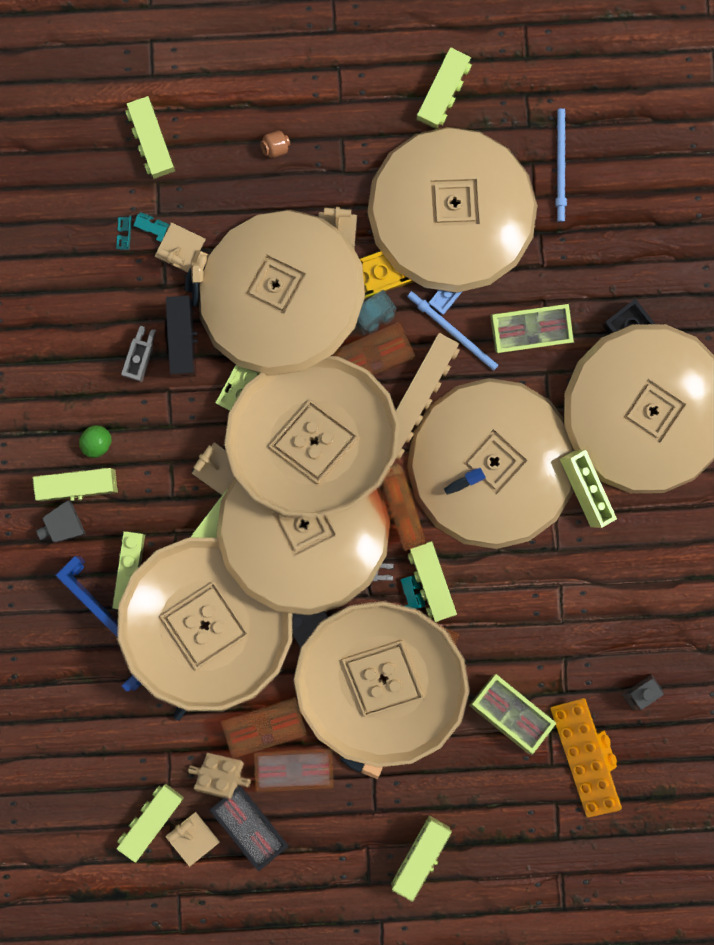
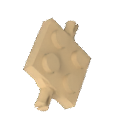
[188,753,250,799]

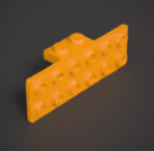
[551,698,622,818]

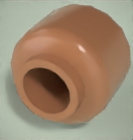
[261,131,290,158]

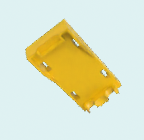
[360,251,414,299]

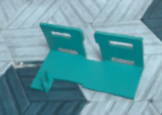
[134,212,170,242]
[116,216,132,250]
[401,576,426,609]

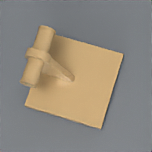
[319,207,357,248]
[155,222,206,273]
[192,443,235,495]
[165,812,220,867]

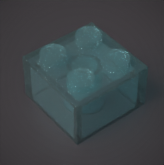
[356,290,397,335]

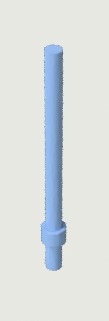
[555,108,567,222]
[407,291,498,371]

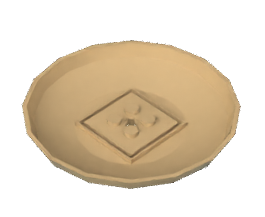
[367,127,537,293]
[198,210,365,375]
[564,324,714,494]
[225,356,400,517]
[407,378,574,549]
[216,445,390,615]
[118,538,292,710]
[294,602,469,767]

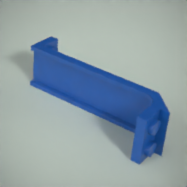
[56,556,142,692]

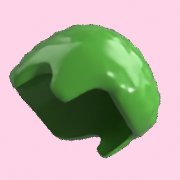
[79,425,112,458]

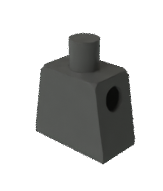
[36,500,86,543]
[622,674,664,711]

